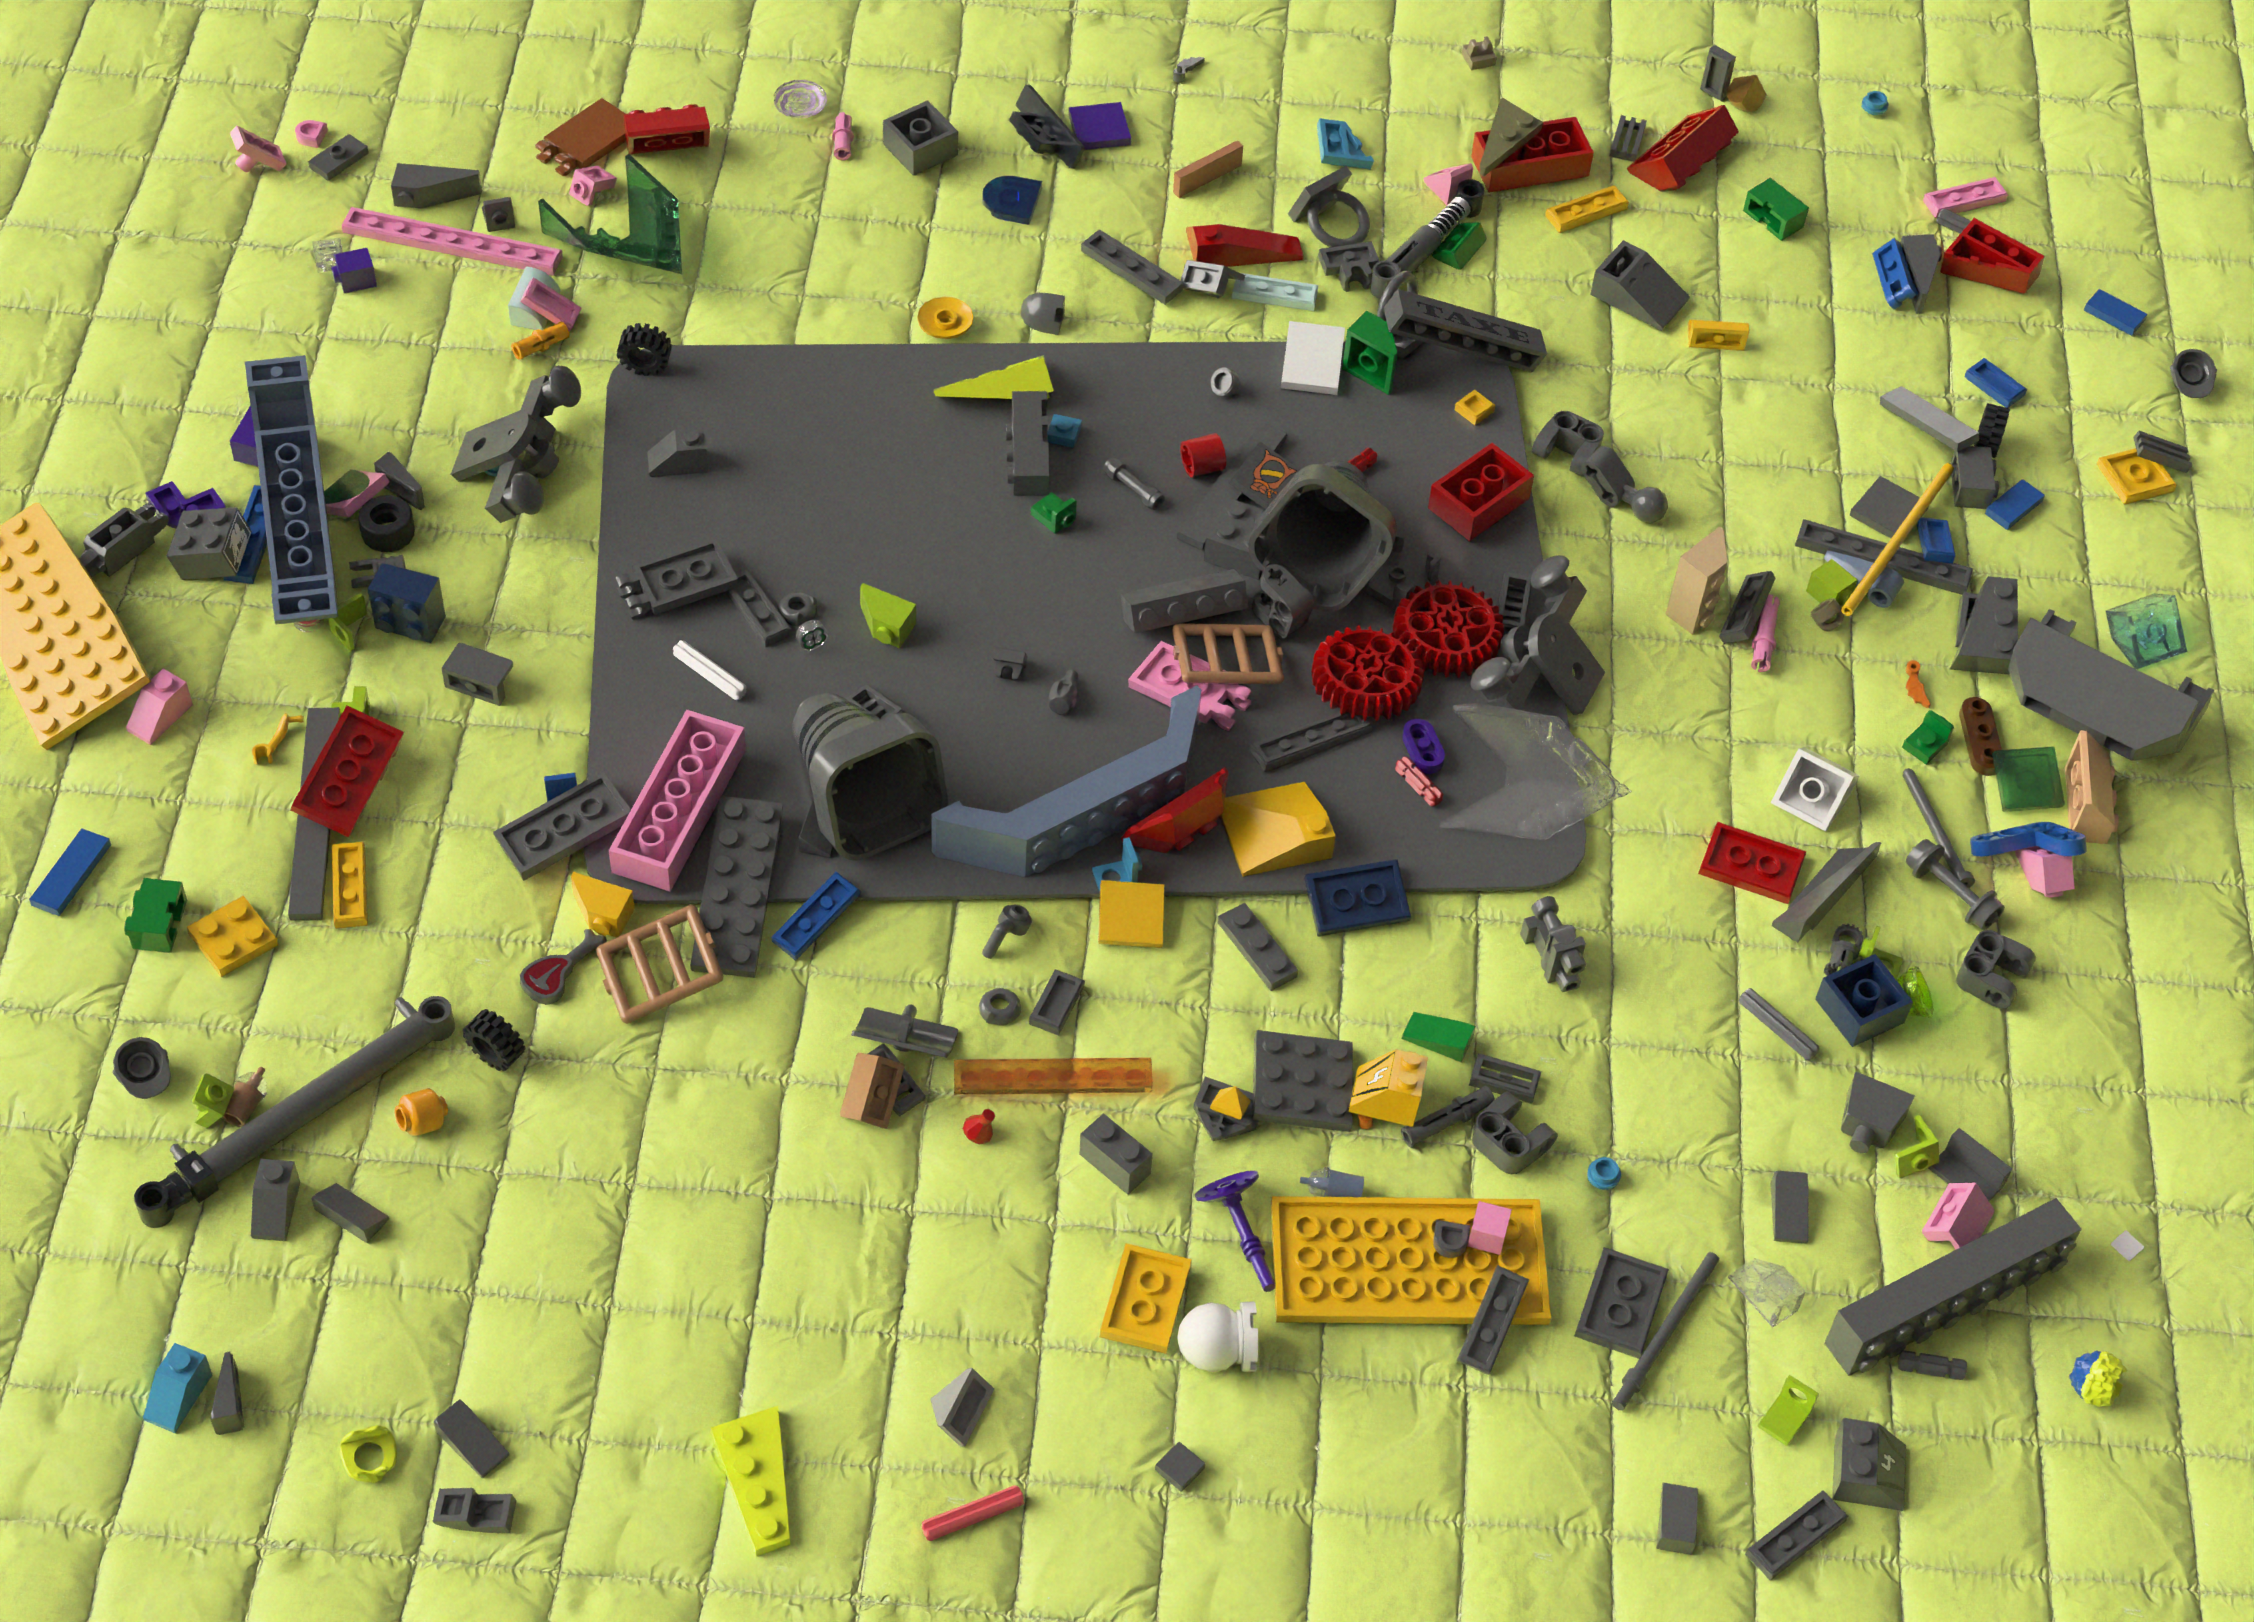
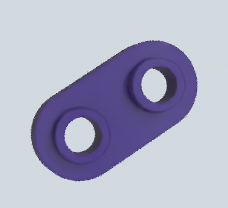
[1402,719,1445,774]

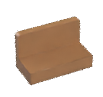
[840,1053,905,1129]

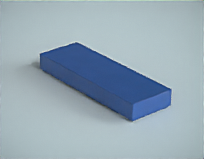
[29,828,111,916]
[771,872,860,961]

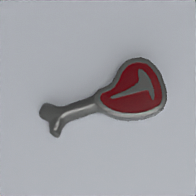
[520,929,607,1005]

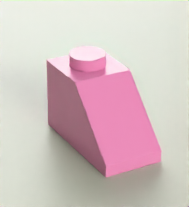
[126,669,193,745]
[2015,846,2075,897]

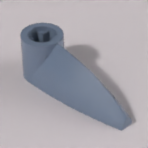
[1824,551,1904,608]

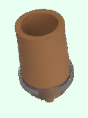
[222,1067,267,1127]

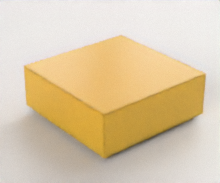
[1454,390,1496,425]

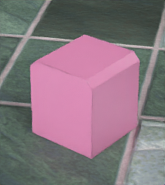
[1468,1201,1512,1255]

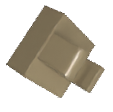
[1462,37,1497,70]

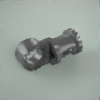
[1824,924,1863,976]

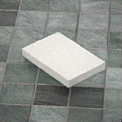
[1281,321,1345,395]

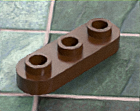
[1959,697,2004,776]

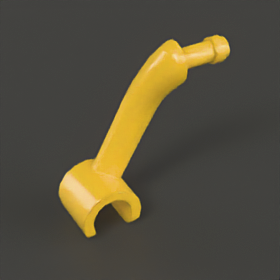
[252,713,304,764]

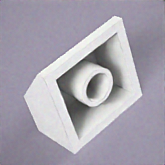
[1771,747,1860,831]

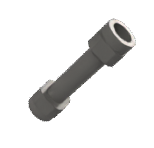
[1103,457,1165,510]

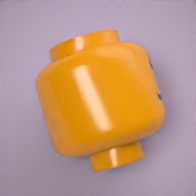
[395,1088,448,1136]

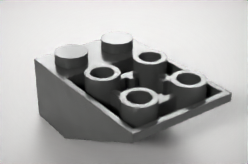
[1590,240,1690,331]

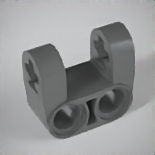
[1532,411,1604,477]
[1251,564,1314,639]
[1956,930,2036,1009]
[1472,1091,1558,1174]

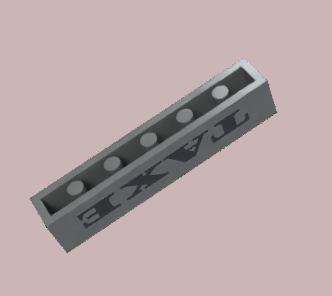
[1384,289,1547,373]

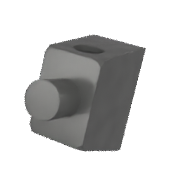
[1841,1072,1915,1153]

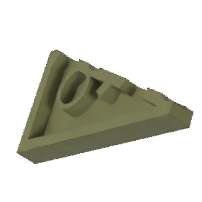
[1479,98,1543,177]

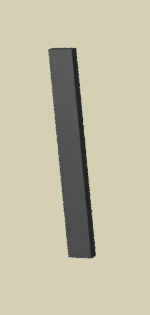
[288,707,341,920]

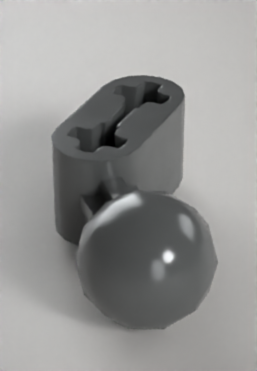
[1581,446,1668,523]

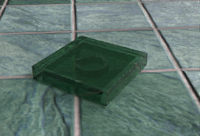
[1992,746,2065,812]

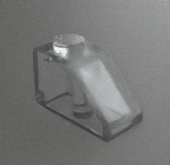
[1728,1258,1806,1328]

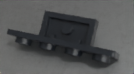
[1009,85,1085,169]

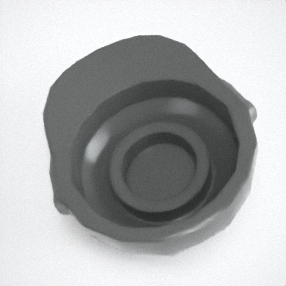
[2170,349,2217,398]
[112,1037,171,1099]

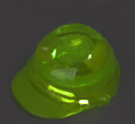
[1896,966,1934,1019]

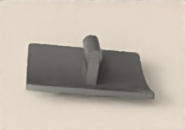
[852,1004,958,1058]

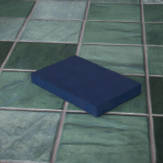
[1304,859,1411,936]

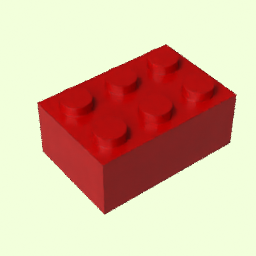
[1428,442,1534,541]

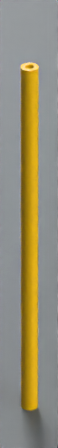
[1841,463,1954,616]

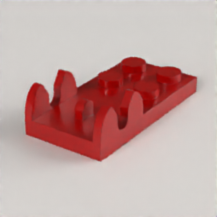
[290,705,404,837]

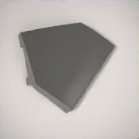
[1193,1076,1259,1141]

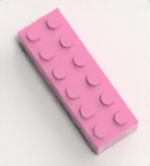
[609,710,746,892]

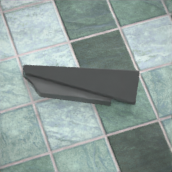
[1771,842,1881,943]

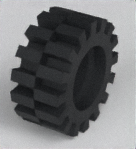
[617,323,672,376]
[1974,403,2010,458]
[463,1009,526,1071]

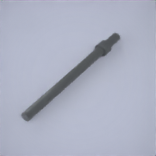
[1612,1252,1719,1411]

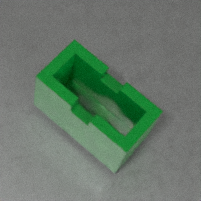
[1743,178,1809,241]
[124,878,187,953]

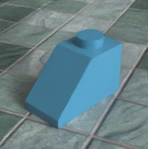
[143,1343,212,1433]

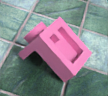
[569,166,617,206]

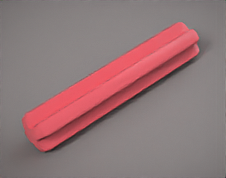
[922,1485,1024,1541]

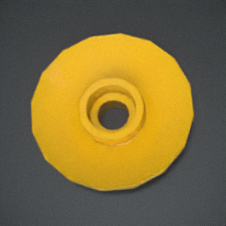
[917,296,974,339]

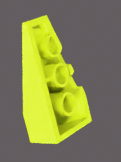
[934,355,1054,399]

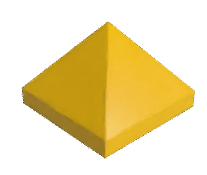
[1210,1086,1251,1120]

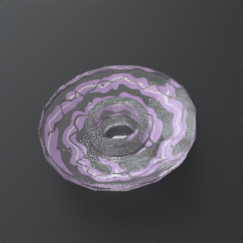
[774,80,827,118]

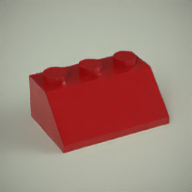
[624,104,710,155]

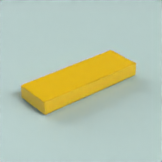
[1545,185,1629,233]
[332,842,368,929]

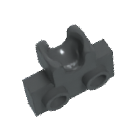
[1318,241,1379,292]

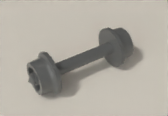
[1906,839,2005,930]

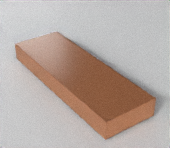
[1173,140,1243,198]

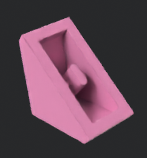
[1423,163,1473,205]

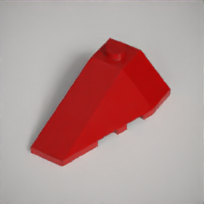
[1186,224,1304,267]

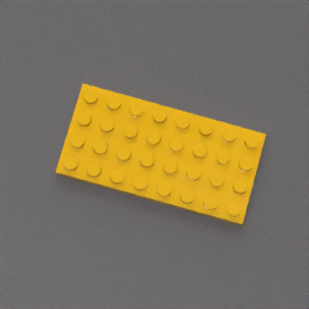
[1271,1196,1551,1325]

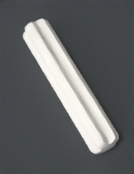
[673,640,747,700]

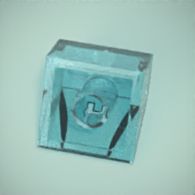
[2105,593,2187,669]

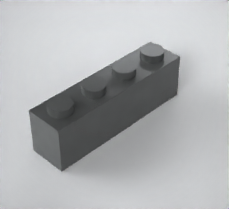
[1121,569,1248,633]

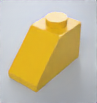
[571,872,635,938]

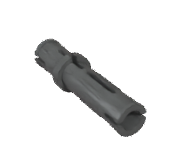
[1401,1086,1495,1147]

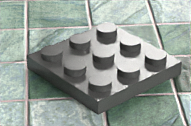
[1252,1030,1353,1132]

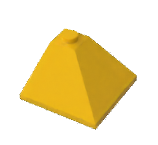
[1220,782,1336,877]

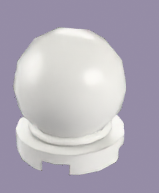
[1177,1302,1258,1372]

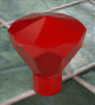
[962,1109,995,1145]

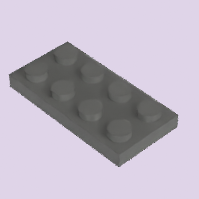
[493,771,631,881]

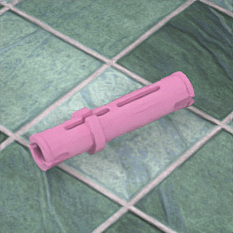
[1751,595,1780,672]

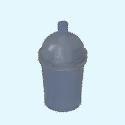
[1300,1167,1364,1197]

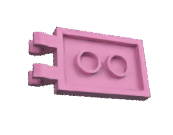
[1128,641,1251,731]

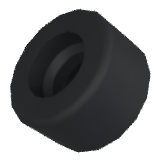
[358,495,415,552]

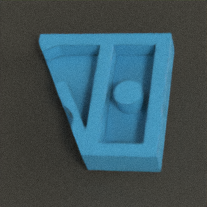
[1317,118,1374,169]

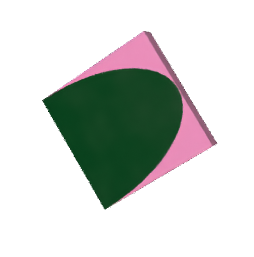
[324,469,389,517]

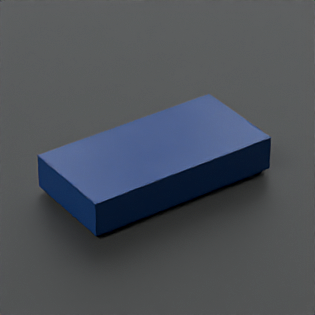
[2084,289,2147,336]
[1964,358,2027,408]
[1985,479,2045,530]
[1917,517,1956,564]

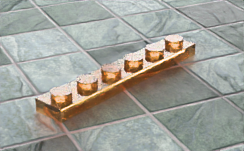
[954,1057,1153,1095]

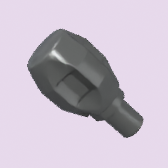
[1049,670,1078,714]

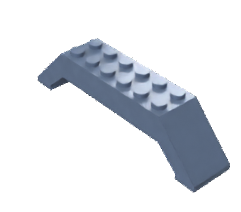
[245,355,338,625]
[932,686,1201,877]

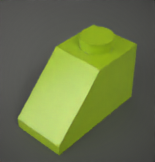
[860,583,916,648]

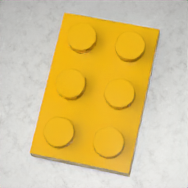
[1100,1243,1192,1354]

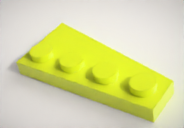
[711,1405,790,1556]

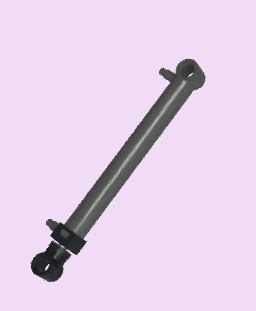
[134,996,455,1228]

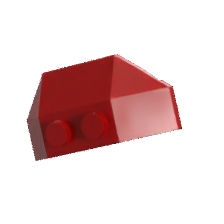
[1120,767,1229,853]

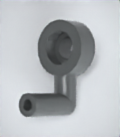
[982,904,1032,959]

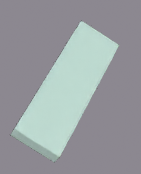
[1232,273,1319,311]

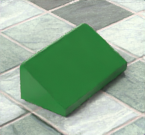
[1432,222,1487,270]

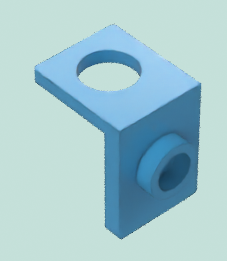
[1092,838,1142,892]

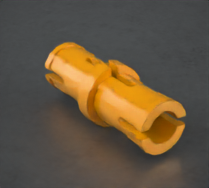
[511,321,569,360]

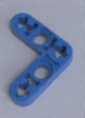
[1970,822,2087,857]

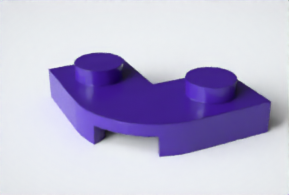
[146,481,226,529]

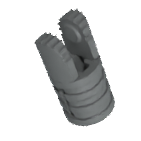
[349,555,406,588]

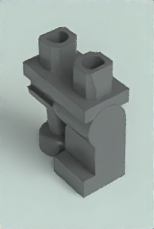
[1520,896,1586,992]

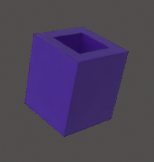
[331,248,377,293]

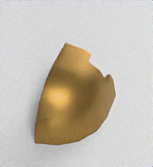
[1726,75,1767,112]

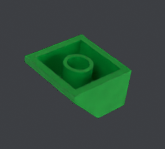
[1342,310,1398,395]

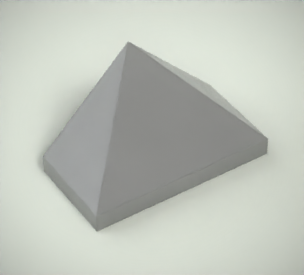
[931,1368,994,1447]

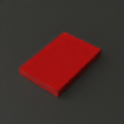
[1698,822,1806,904]

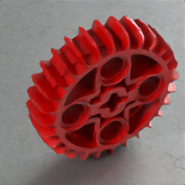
[1393,580,1504,678]
[1311,625,1424,721]

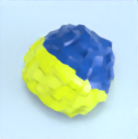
[2069,1351,2127,1407]

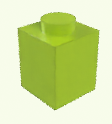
[1806,559,1857,606]

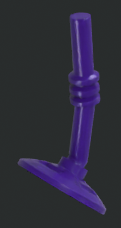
[1195,1171,1276,1292]

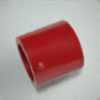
[1180,433,1227,478]

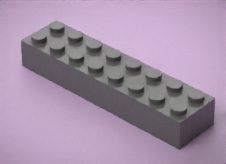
[1824,1198,2082,1376]

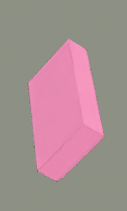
[520,277,581,331]

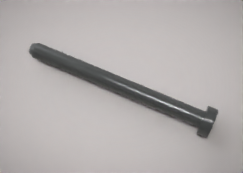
[1903,768,1975,888]

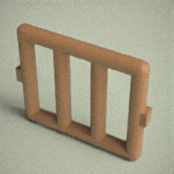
[1172,624,1284,684]
[596,905,724,1024]

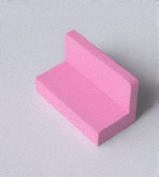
[1922,1183,1994,1249]

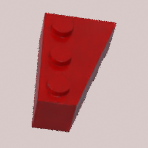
[1940,218,2045,294]

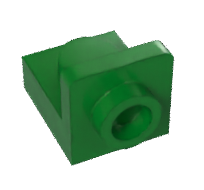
[1031,492,1077,534]
[1902,710,1954,765]

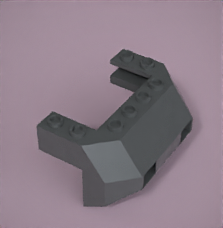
[2008,609,2214,761]

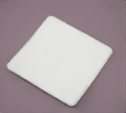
[2111,1230,2144,1261]

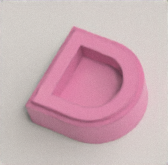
[295,120,328,148]

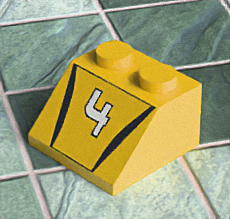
[1348,1049,1428,1127]

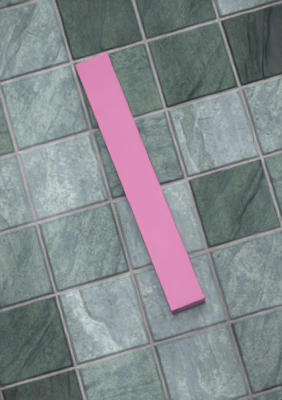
[341,207,563,276]

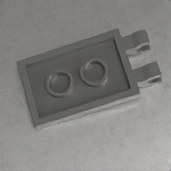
[615,537,739,620]

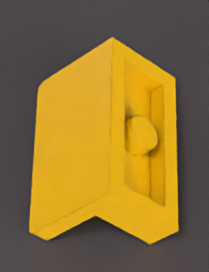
[1688,320,1749,351]

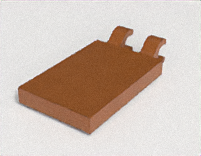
[535,98,627,176]

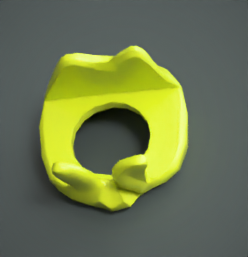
[340,1425,397,1484]

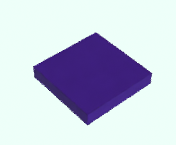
[1068,102,1131,150]

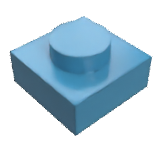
[1047,414,1082,448]

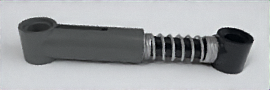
[1370,179,1484,299]

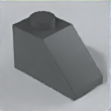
[647,427,708,477]
[251,1158,300,1241]

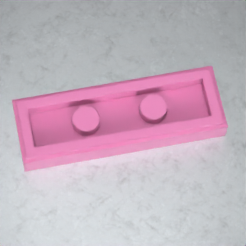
[1923,177,2008,218]

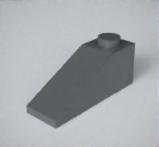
[391,163,482,208]
[1900,234,1942,314]

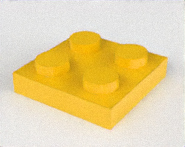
[187,895,278,977]

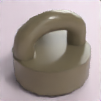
[1811,598,1844,631]

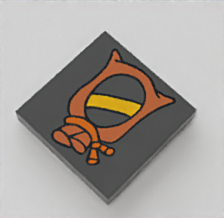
[1229,441,1300,509]

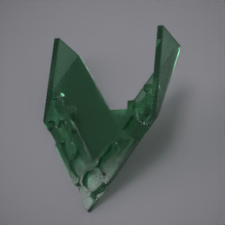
[538,154,682,274]

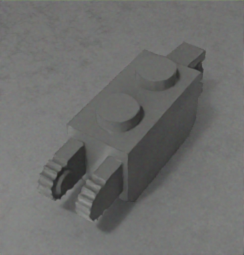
[79,503,169,577]

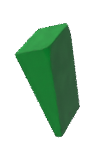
[1401,1012,1476,1062]

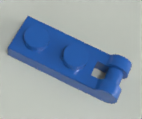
[1872,238,1918,310]

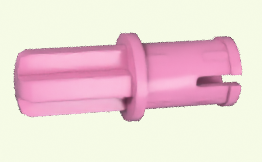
[832,112,854,160]

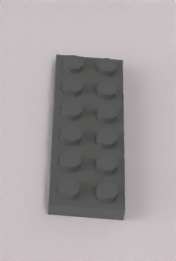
[690,796,783,978]

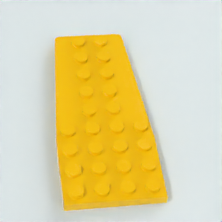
[0,503,151,750]

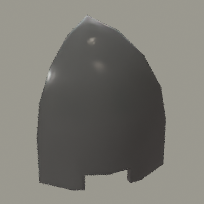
[1021,293,1065,335]

